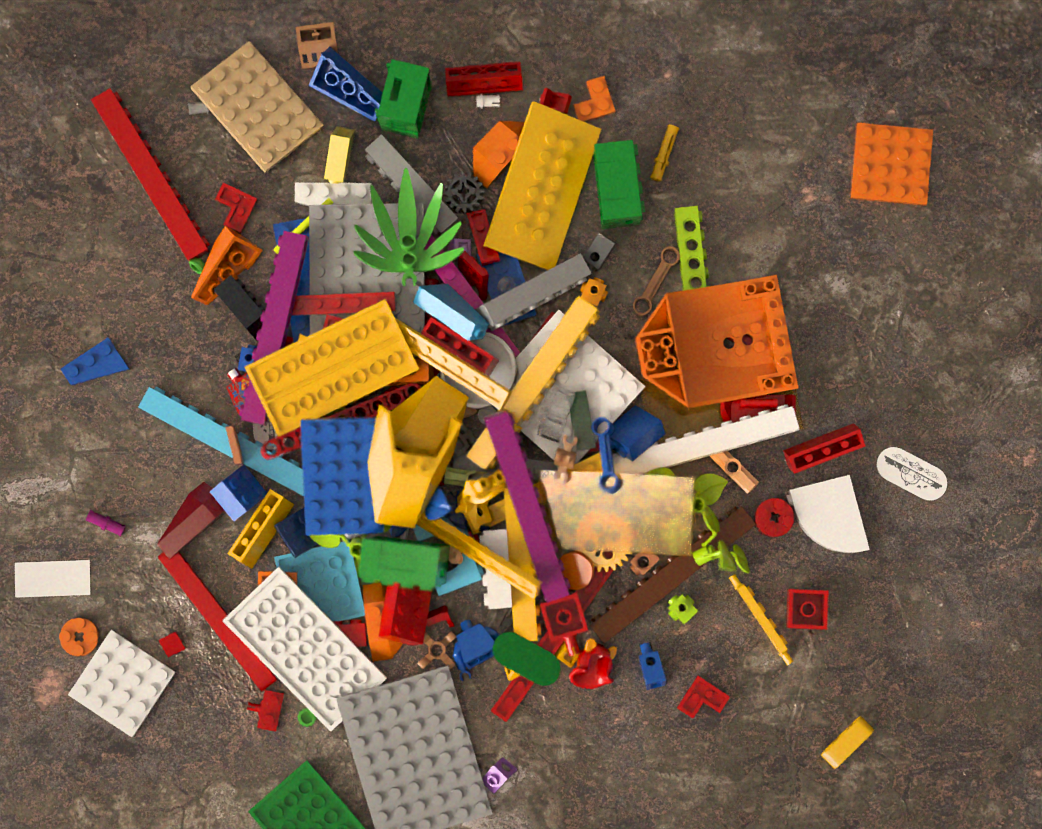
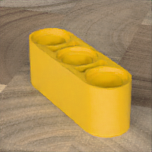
[821,716,874,769]

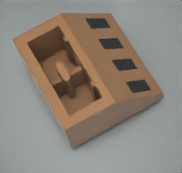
[296,22,338,69]

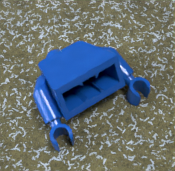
[453,620,500,681]

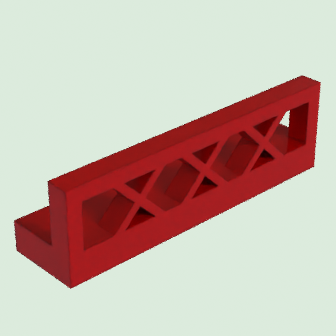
[445,61,523,97]

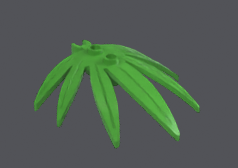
[353,168,464,286]

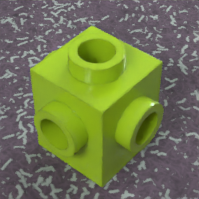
[668,594,698,625]

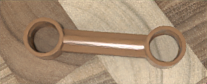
[632,247,680,316]

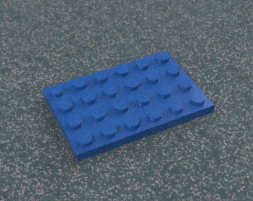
[300,417,384,535]

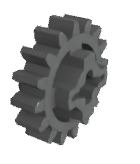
[443,172,484,214]

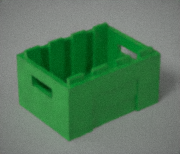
[375,59,432,139]
[593,140,645,229]
[358,535,450,591]

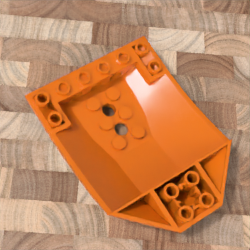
[635,275,798,408]

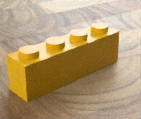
[228,489,294,569]

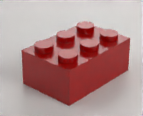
[378,582,433,646]

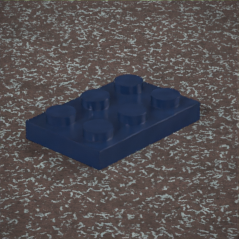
[274,507,318,558]

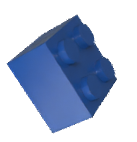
[210,465,267,521]

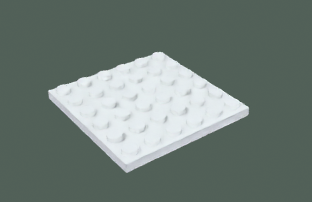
[494,310,646,464]

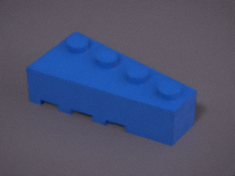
[308,47,383,121]

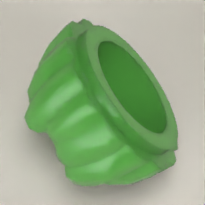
[189,258,205,274]
[297,708,316,727]

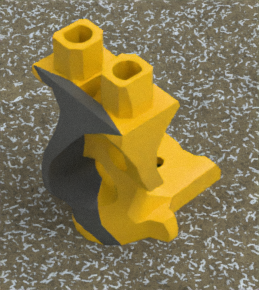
[455,468,507,534]

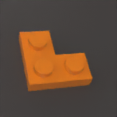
[574,76,615,122]

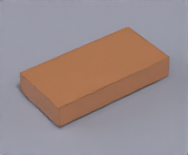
[226,426,244,466]

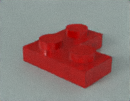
[215,183,258,233]
[677,675,730,719]

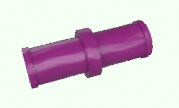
[86,510,126,537]

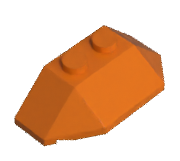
[473,121,525,189]
[362,583,403,662]

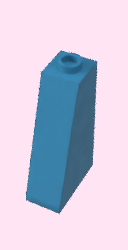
[413,284,489,341]

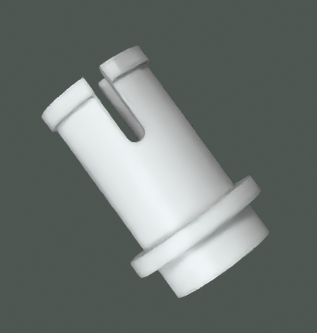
[476,94,500,109]

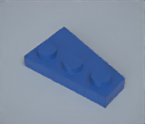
[60,337,130,385]

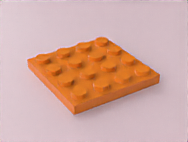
[850,123,933,206]

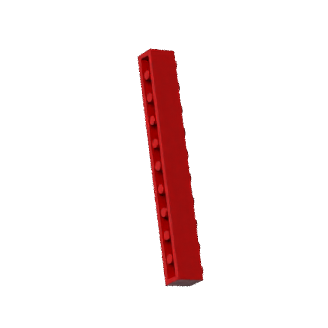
[91,88,210,262]

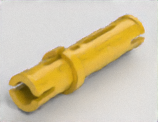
[650,124,679,182]

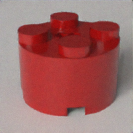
[754,498,794,538]

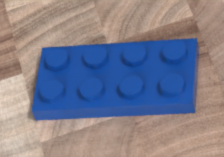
[476,252,537,327]

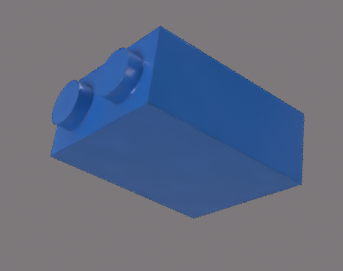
[610,405,665,462]

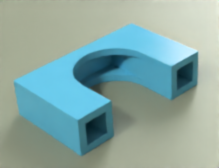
[413,517,484,596]

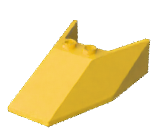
[390,376,469,463]
[368,405,462,529]

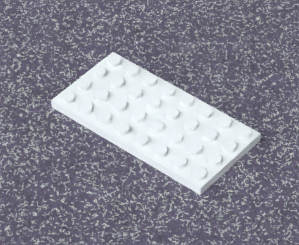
[223,567,387,731]

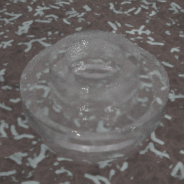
[497,276,516,294]

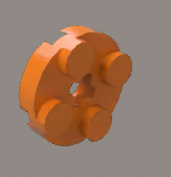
[59,618,99,656]

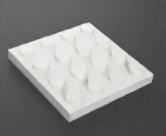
[68,630,176,737]

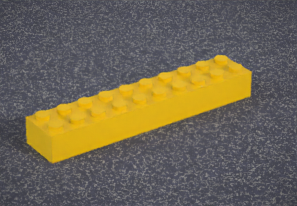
[466,296,601,470]

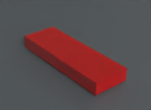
[467,208,500,266]

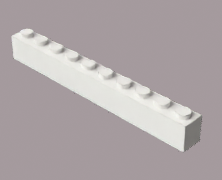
[611,405,799,484]

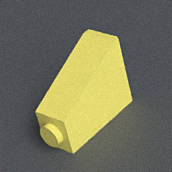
[324,126,355,184]

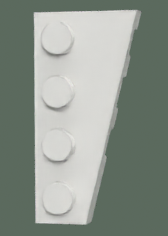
[295,183,372,206]

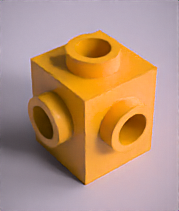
[579,277,608,308]

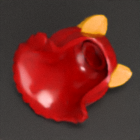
[569,638,617,689]

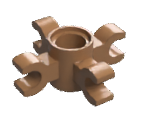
[553,434,578,483]
[417,631,456,669]

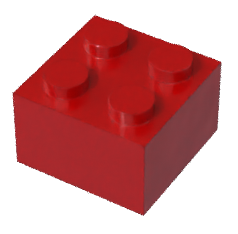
[786,589,828,630]

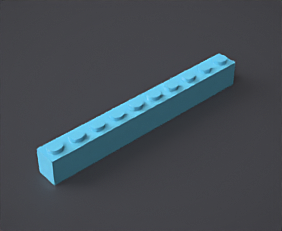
[138,387,304,496]

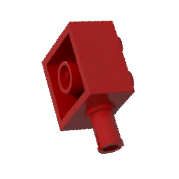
[539,593,588,656]

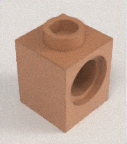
[629,545,660,576]

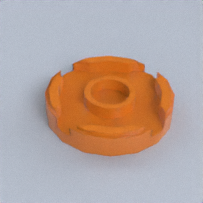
[560,551,594,590]

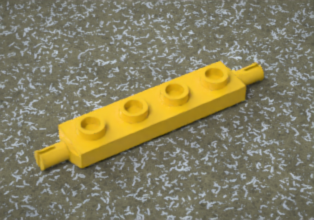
[729,574,794,665]

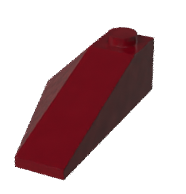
[157,482,226,559]

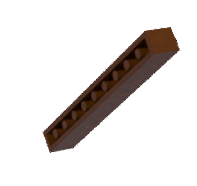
[590,506,756,644]

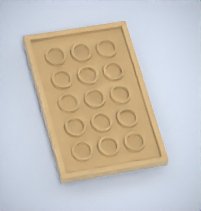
[191,41,323,173]

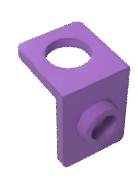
[482,757,517,794]

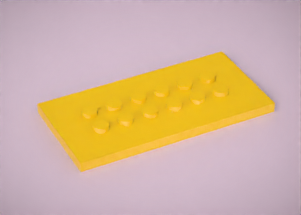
[483,101,601,271]
[245,299,419,437]

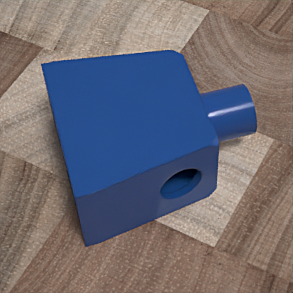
[639,642,666,690]

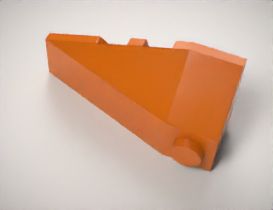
[191,226,263,305]

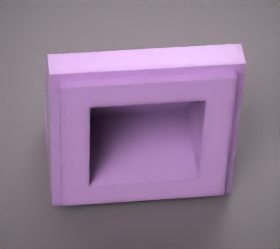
[448,238,471,259]

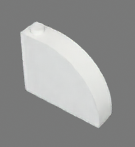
[786,475,870,553]

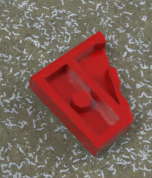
[458,251,489,301]

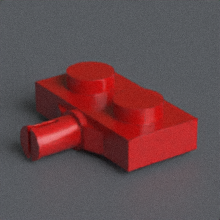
[247,690,284,732]

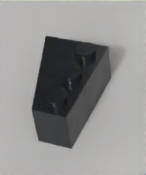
[213,275,265,342]

